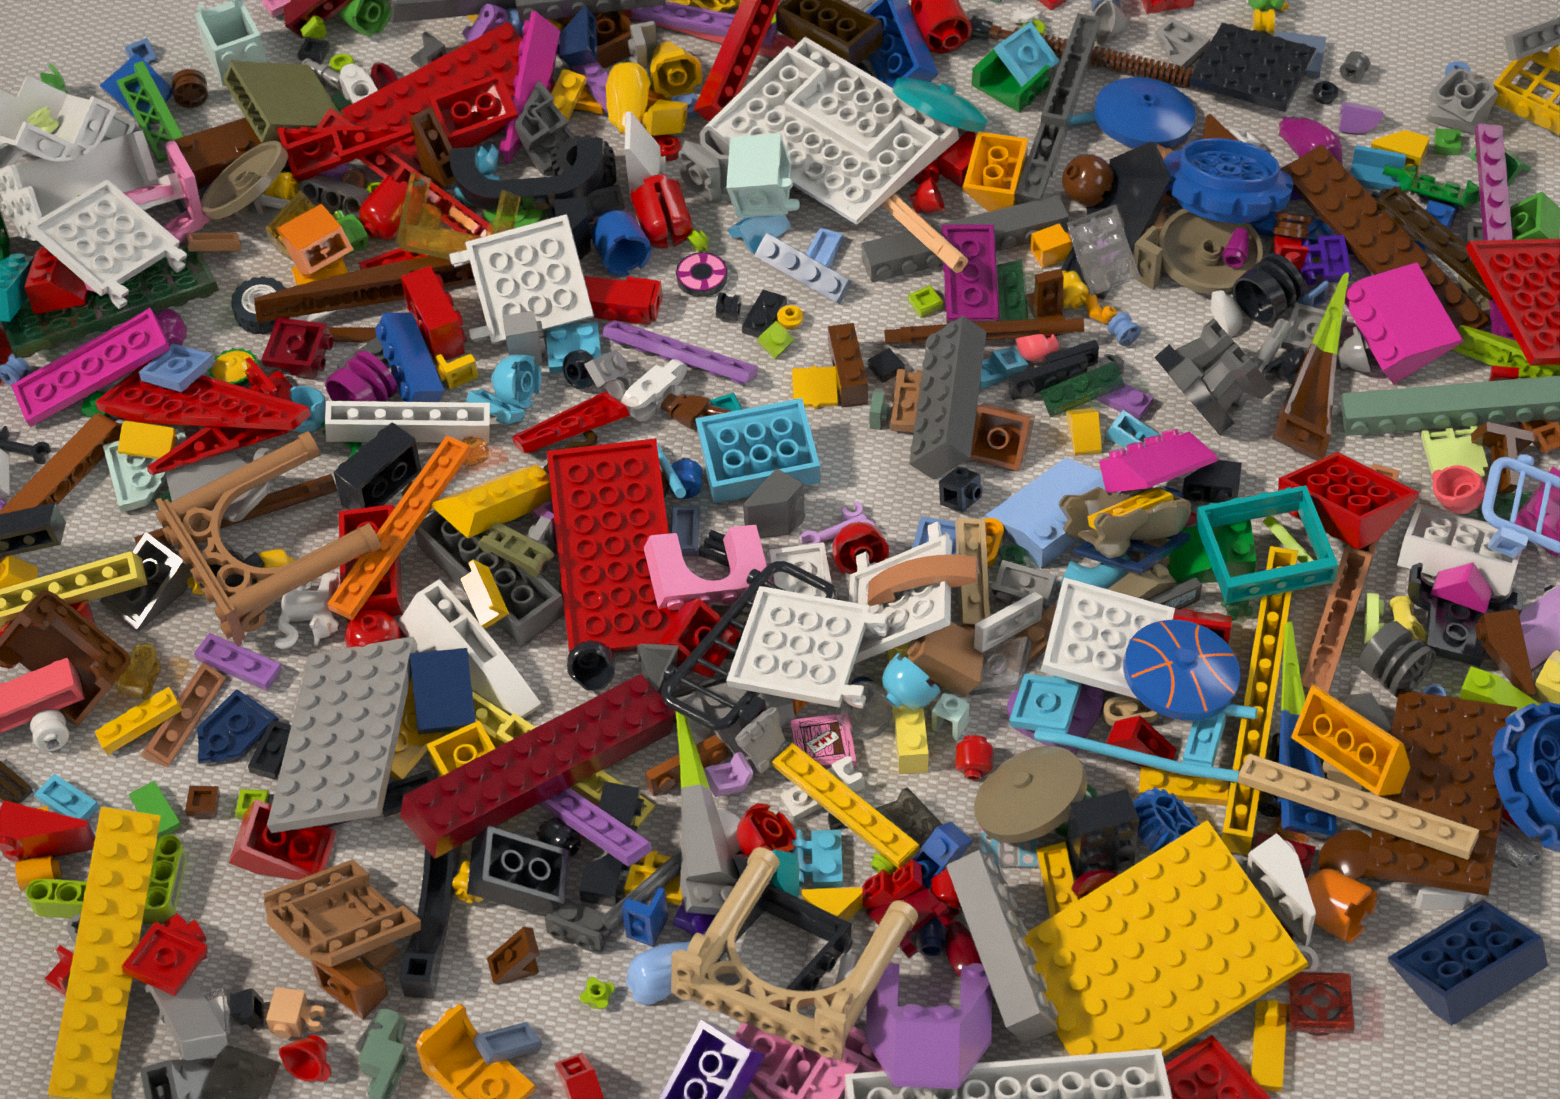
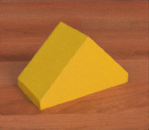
[1066,408,1102,456]
[802,887,863,921]

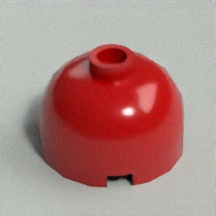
[832,521,889,575]
[345,609,402,648]
[736,803,796,855]

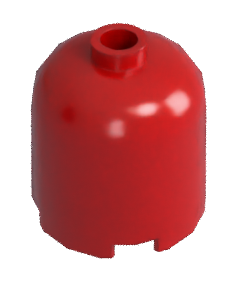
[359,175,425,241]

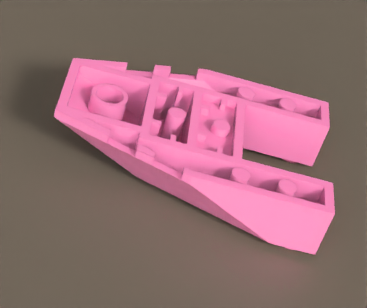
[735,1017,884,1099]

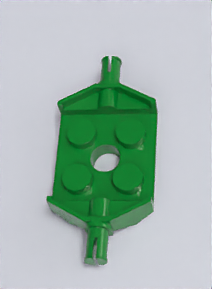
[1382,164,1480,209]

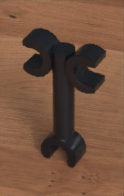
[0,426,51,464]

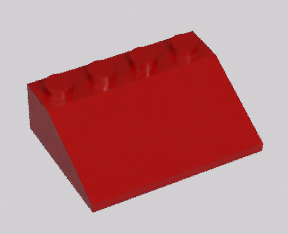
[1278,452,1419,549]

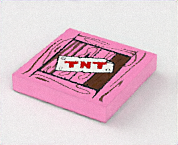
[790,712,857,770]

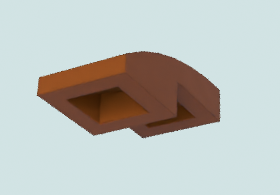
[1517,419,1560,454]

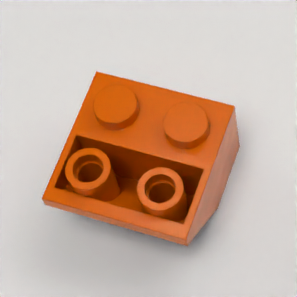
[276,204,353,275]

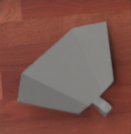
[165,447,270,522]

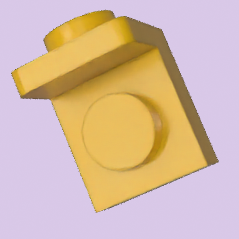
[435,354,479,390]

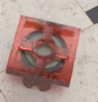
[1286,972,1355,1036]

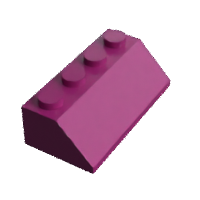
[1099,428,1218,493]

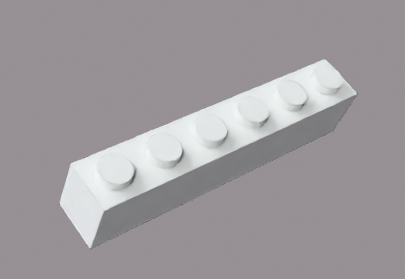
[325,401,490,443]

